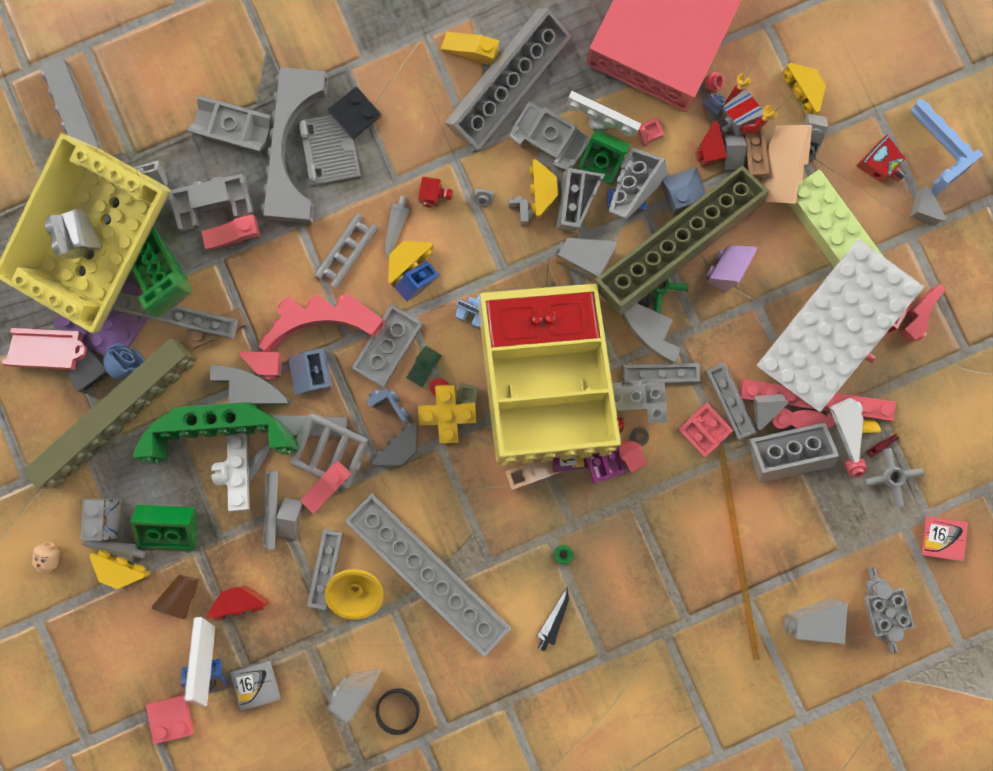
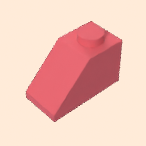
[239,351,282,380]

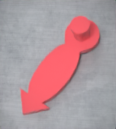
[771,408,835,429]

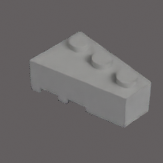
[556,168,605,232]

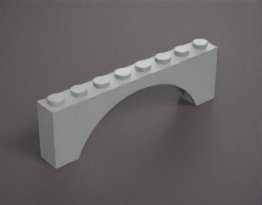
[261,67,328,224]

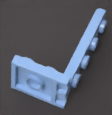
[911,98,983,196]

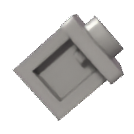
[508,196,532,226]

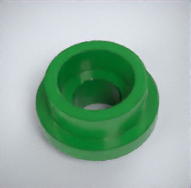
[554,545,573,565]

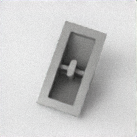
[722,133,747,171]
[910,185,946,225]
[754,394,788,430]
[276,498,303,539]

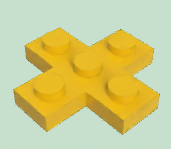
[418,385,477,444]

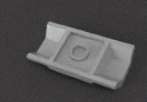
[187,95,271,152]

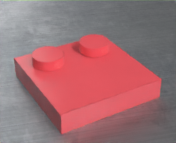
[146,695,194,744]

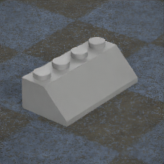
[750,423,839,483]
[327,669,381,723]

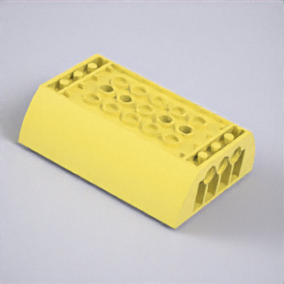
[0,133,170,333]

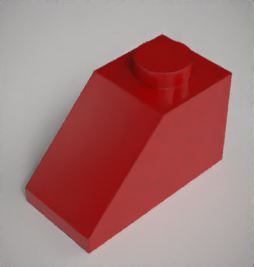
[695,121,727,167]

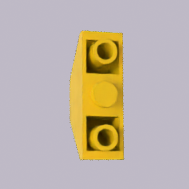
[782,63,826,115]
[529,159,558,220]
[388,241,434,286]
[89,549,151,589]

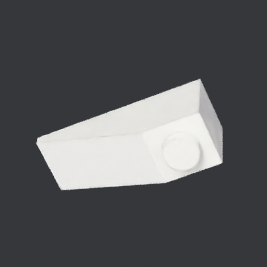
[829,398,863,463]

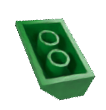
[130,505,198,551]

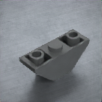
[372,422,418,465]

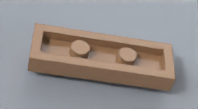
[744,126,769,178]
[186,308,247,349]

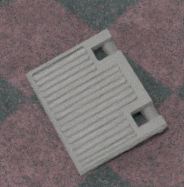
[299,115,361,186]

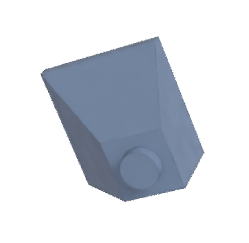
[661,167,706,214]

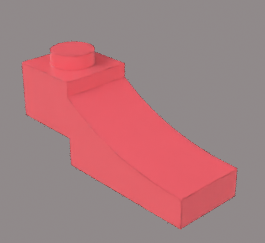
[201,215,260,251]
[898,284,946,342]
[300,461,352,514]

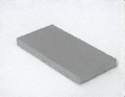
[351,304,424,388]

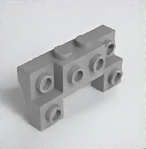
[169,174,255,232]
[612,380,668,424]

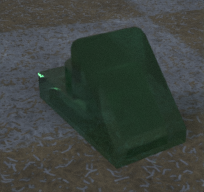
[406,346,442,388]

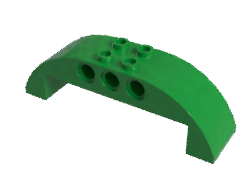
[105,219,193,318]

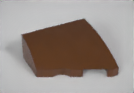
[152,574,199,619]

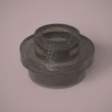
[629,427,649,446]

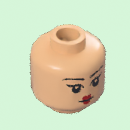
[32,542,60,573]

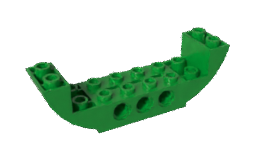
[133,402,299,464]

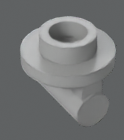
[474,188,494,207]

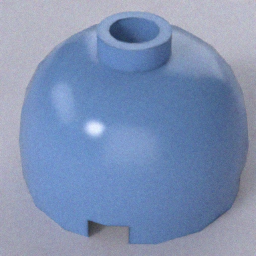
[104,343,145,381]

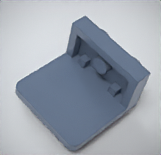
[366,388,410,424]

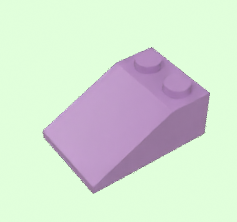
[706,245,758,293]

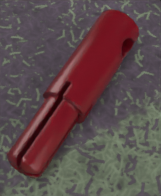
[866,434,899,458]

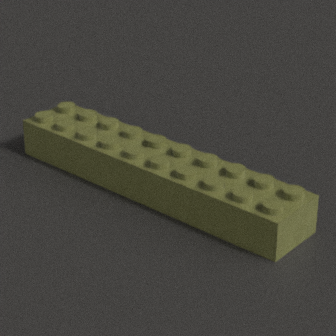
[595,166,769,316]
[22,338,197,489]

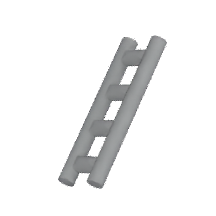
[315,213,379,289]

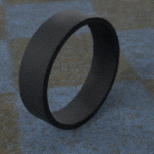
[375,688,420,735]

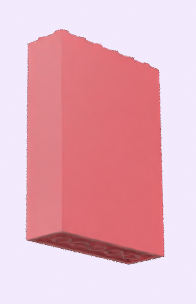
[586,0,742,112]

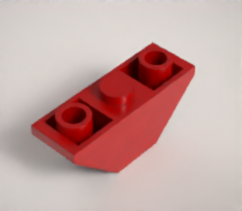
[206,585,269,621]

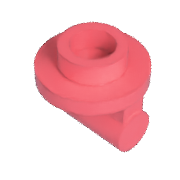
[843,459,867,478]

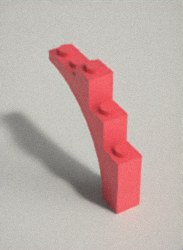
[259,293,386,352]

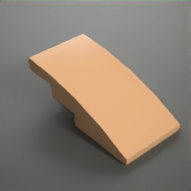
[761,125,812,203]

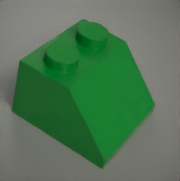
[578,128,630,185]

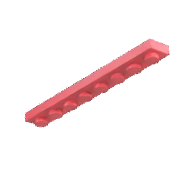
[740,379,896,421]

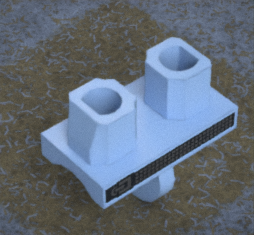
[455,295,481,329]

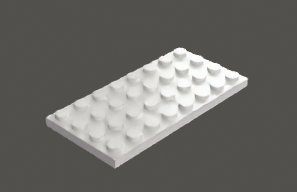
[757,239,924,412]

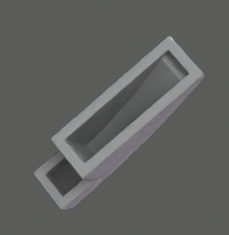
[622,303,681,364]
[210,365,291,404]

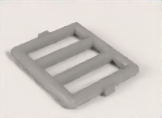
[290,414,369,489]

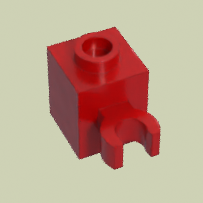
[418,176,453,208]

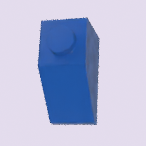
[394,261,440,301]

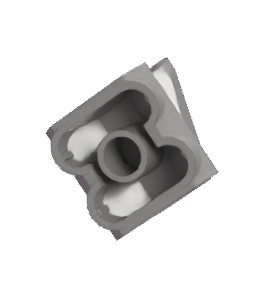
[45,209,103,259]

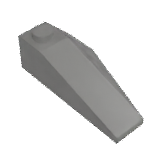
[609,147,668,220]

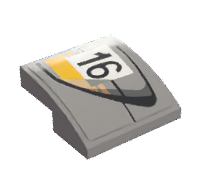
[230,660,281,710]

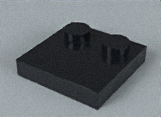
[328,86,381,139]

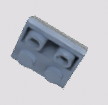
[288,349,333,395]

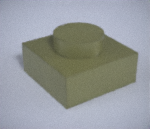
[457,383,479,403]

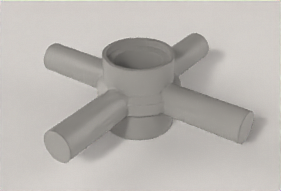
[864,448,924,507]

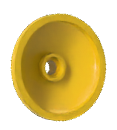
[325,569,384,620]

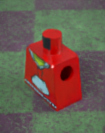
[856,135,906,183]

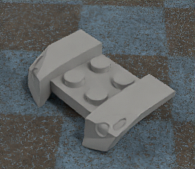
[509,101,590,170]

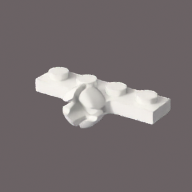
[566,91,641,137]
[211,433,250,512]

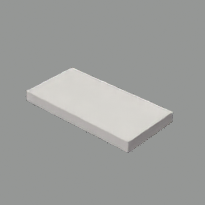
[185,617,216,707]

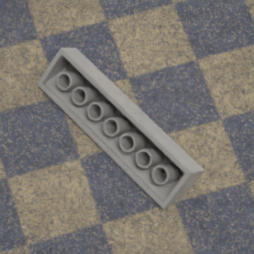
[445,8,572,151]

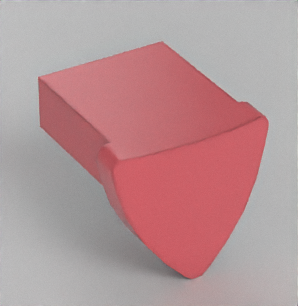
[636,118,665,147]
[619,440,647,473]

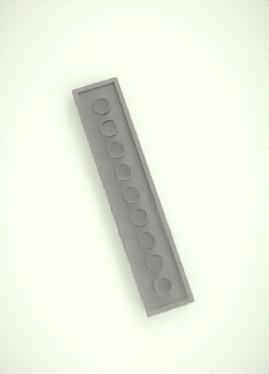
[345,493,511,657]

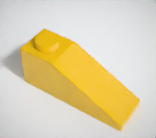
[441,32,499,66]

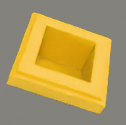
[862,419,881,434]

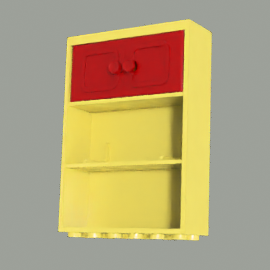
[478,284,621,466]

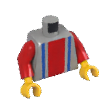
[718,73,777,136]

